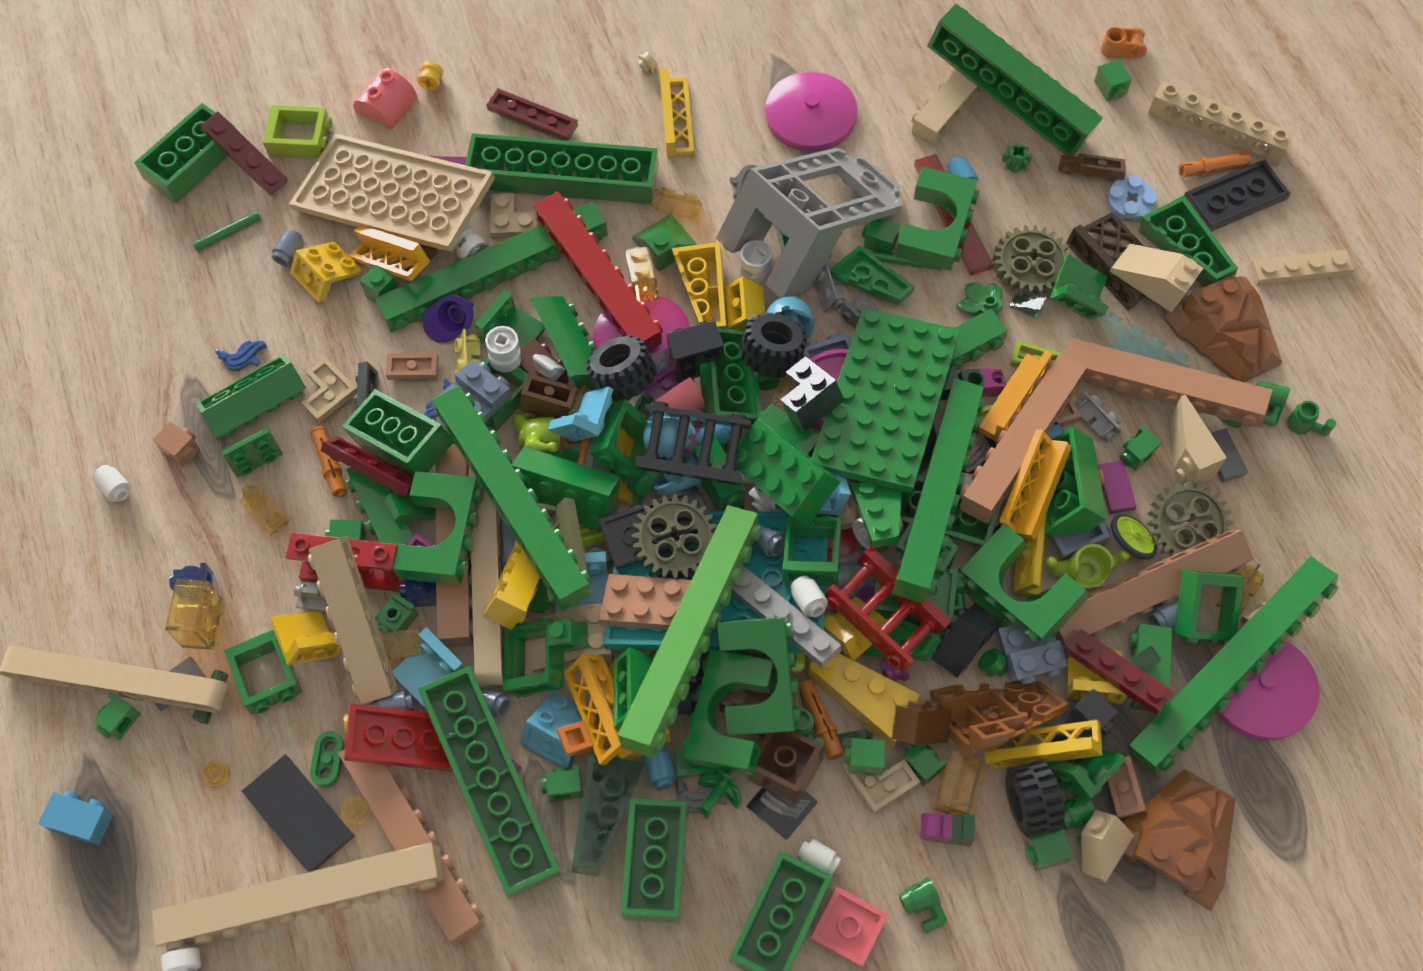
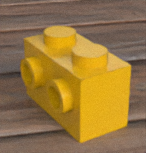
[725,276,765,331]

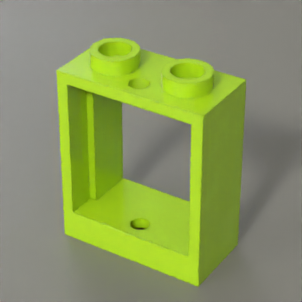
[263,105,333,159]

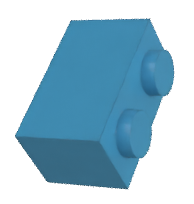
[38,791,114,846]

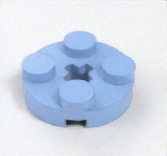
[1107,175,1157,222]

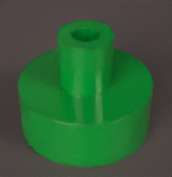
[978,648,1006,676]

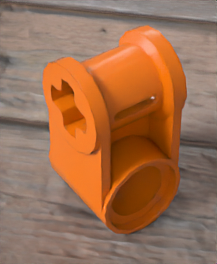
[1100,27,1147,59]

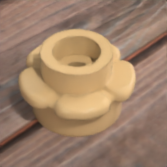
[638,52,658,73]

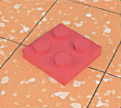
[810,887,889,968]

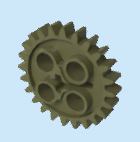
[992,225,1072,297]
[1147,481,1234,557]
[631,494,717,580]

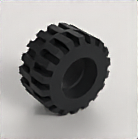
[740,313,807,378]
[586,335,657,402]
[1005,760,1065,838]

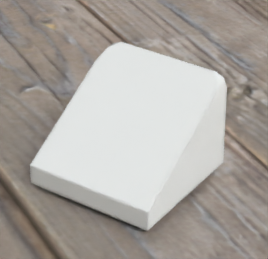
[533,354,565,381]

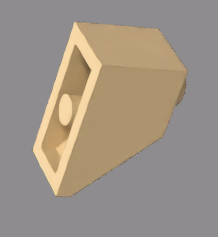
[1081,810,1134,883]

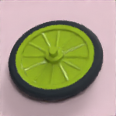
[1110,514,1157,560]

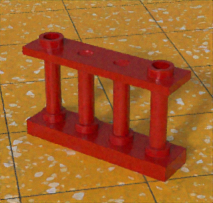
[286,533,406,593]
[824,546,952,672]

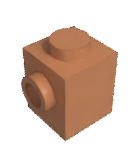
[153,422,200,467]

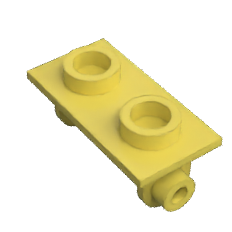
[454,329,481,374]

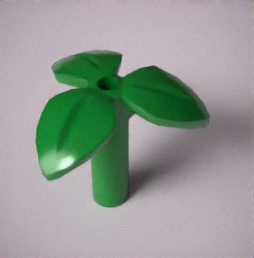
[697,769,741,815]

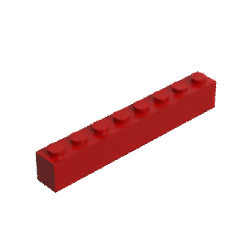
[533,192,663,351]

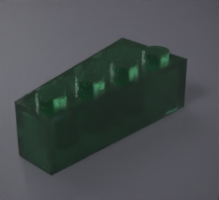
[571,754,645,877]

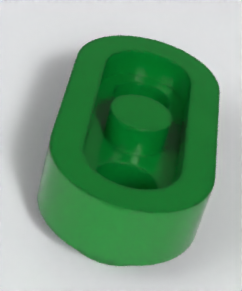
[310,731,345,788]

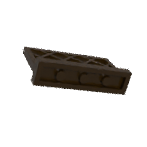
[1066,212,1147,310]

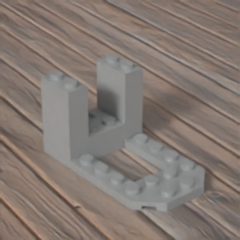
[716,148,903,298]

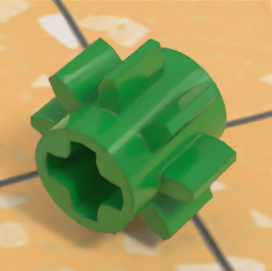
[1002,143,1032,173]

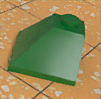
[632,213,697,271]

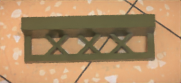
[537,497,591,606]

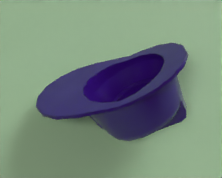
[423,295,474,343]

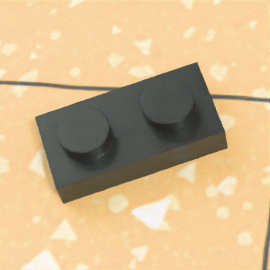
[354,361,378,409]

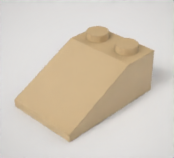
[1110,244,1203,312]
[1168,395,1227,487]
[529,603,613,672]

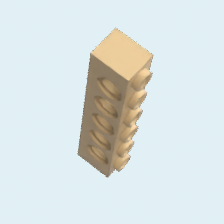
[1148,80,1295,167]

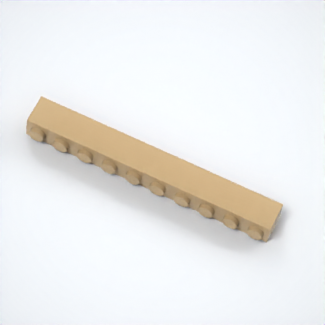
[152,842,445,952]

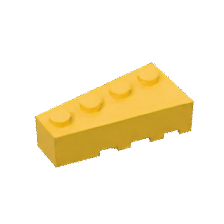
[672,242,729,329]
[482,541,541,630]
[808,653,920,751]

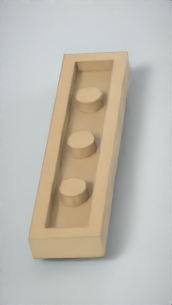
[1250,249,1354,285]

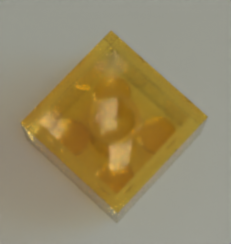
[165,579,225,650]

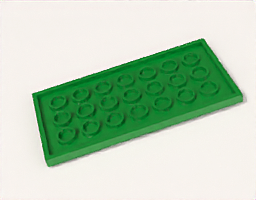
[811,307,960,494]

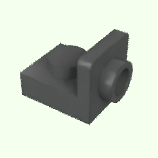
[841,293,879,329]

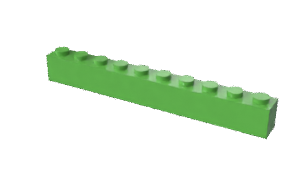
[618,505,762,758]

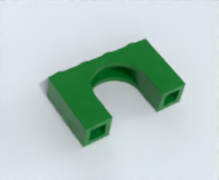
[895,167,980,271]
[392,471,484,585]
[961,524,1089,645]
[717,616,802,735]
[682,650,778,776]

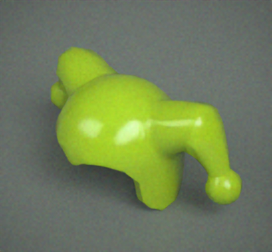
[512,412,560,453]
[1046,544,1130,590]

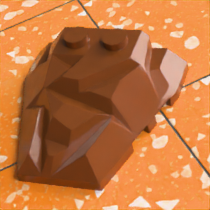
[1164,274,1282,382]
[930,681,1068,756]
[1122,769,1235,911]

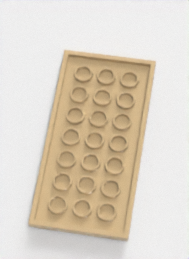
[289,134,495,252]

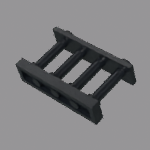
[635,401,751,486]

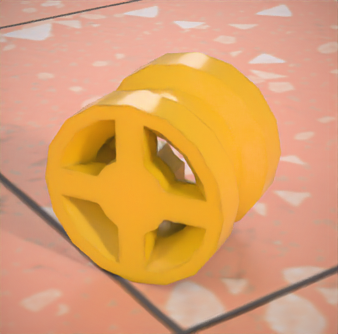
[417,62,444,91]

